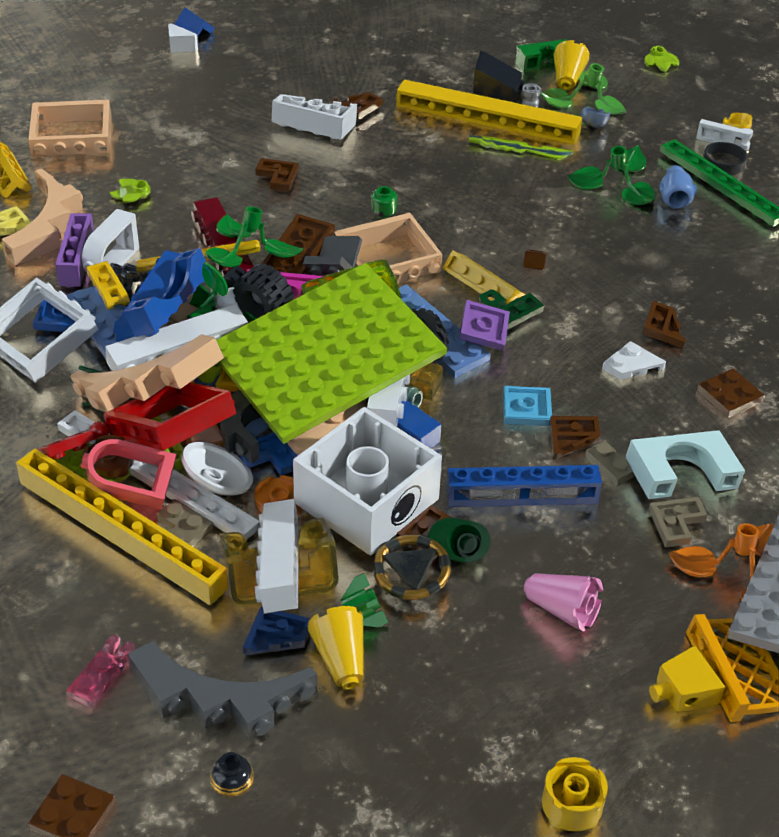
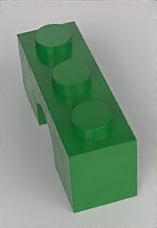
[516,39,568,72]

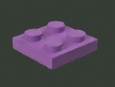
[459,300,510,351]

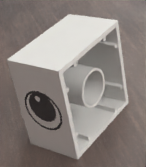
[293,407,442,556]

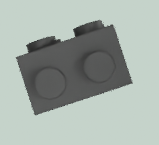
[303,236,362,276]

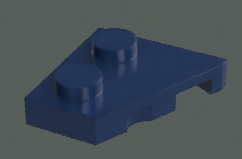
[242,606,311,655]

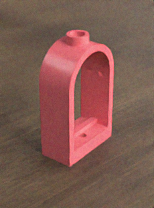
[81,439,176,510]

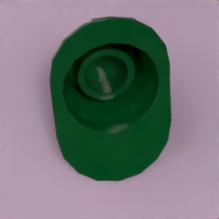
[428,518,491,563]

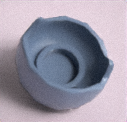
[581,107,611,129]

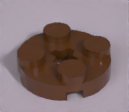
[82,435,134,478]

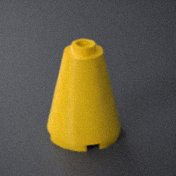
[554,40,590,90]
[307,606,363,690]

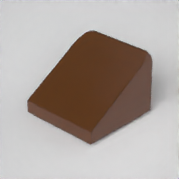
[523,249,547,270]

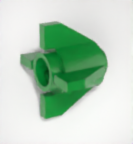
[340,573,388,627]

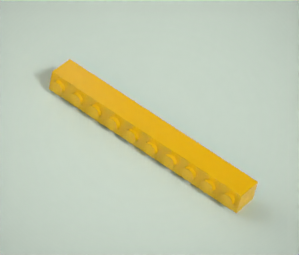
[396,80,582,145]
[16,448,228,605]

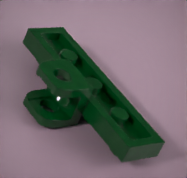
[479,289,544,330]

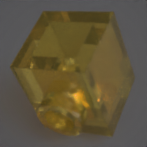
[410,363,443,401]

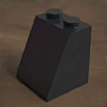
[473,51,525,103]

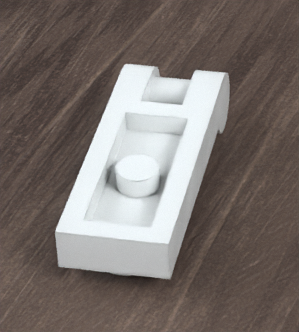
[696,119,753,150]

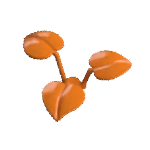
[670,523,774,600]

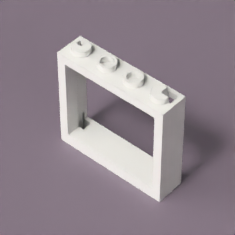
[0,278,99,383]

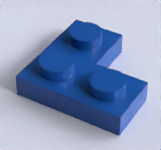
[237,432,298,476]

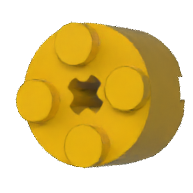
[542,757,608,831]

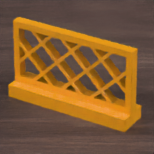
[686,614,779,722]

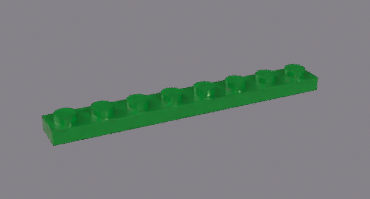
[660,139,779,227]

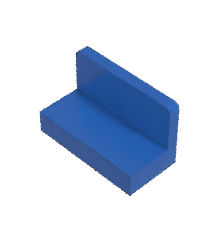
[174,8,215,37]

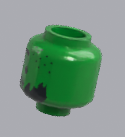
[371,186,398,218]

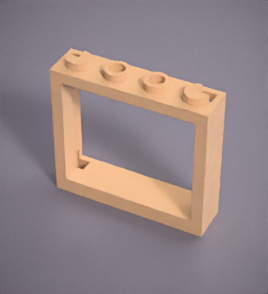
[28,100,111,157]
[334,213,443,285]

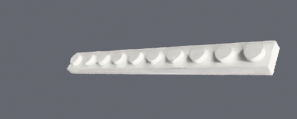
[57,410,260,543]

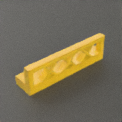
[0,141,32,198]
[442,250,526,305]

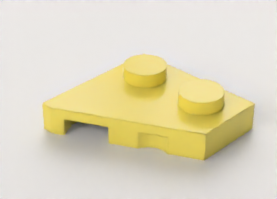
[0,206,31,236]

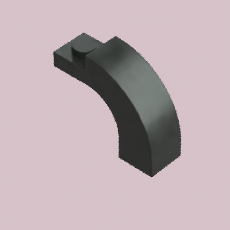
[220,390,261,463]

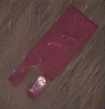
[66,634,135,708]

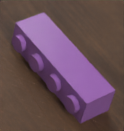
[55,213,94,287]

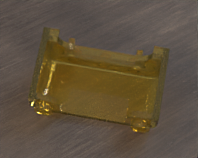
[220,518,339,605]

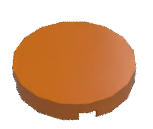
[254,475,301,514]

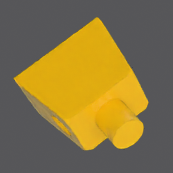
[649,646,725,712]

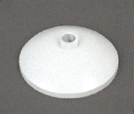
[181,442,253,496]

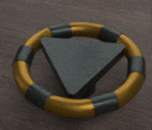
[373,535,451,600]

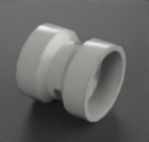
[521,83,541,108]

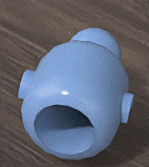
[659,165,697,209]

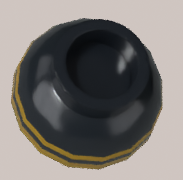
[210,752,254,795]

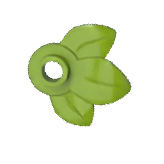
[644,46,679,73]
[110,179,151,203]

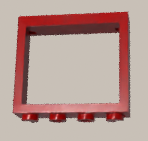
[103,382,236,451]

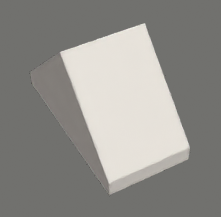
[168,23,198,53]

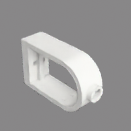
[82,209,139,272]

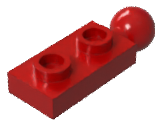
[37,421,109,460]

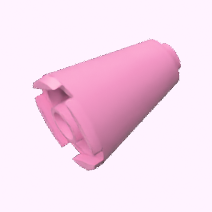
[524,573,603,631]

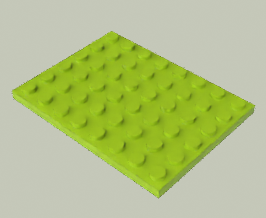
[216,263,447,444]

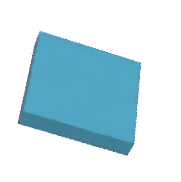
[503,386,552,426]

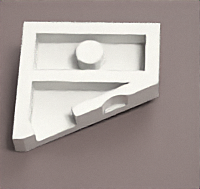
[602,341,666,380]

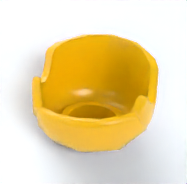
[722,113,752,129]

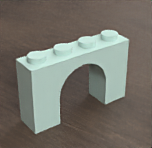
[625,430,745,499]

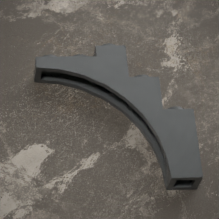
[128,641,317,740]

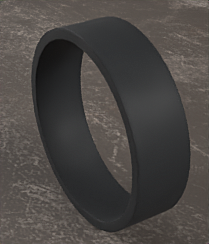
[703,142,747,175]

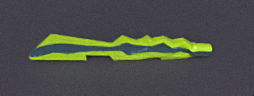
[469,135,573,160]

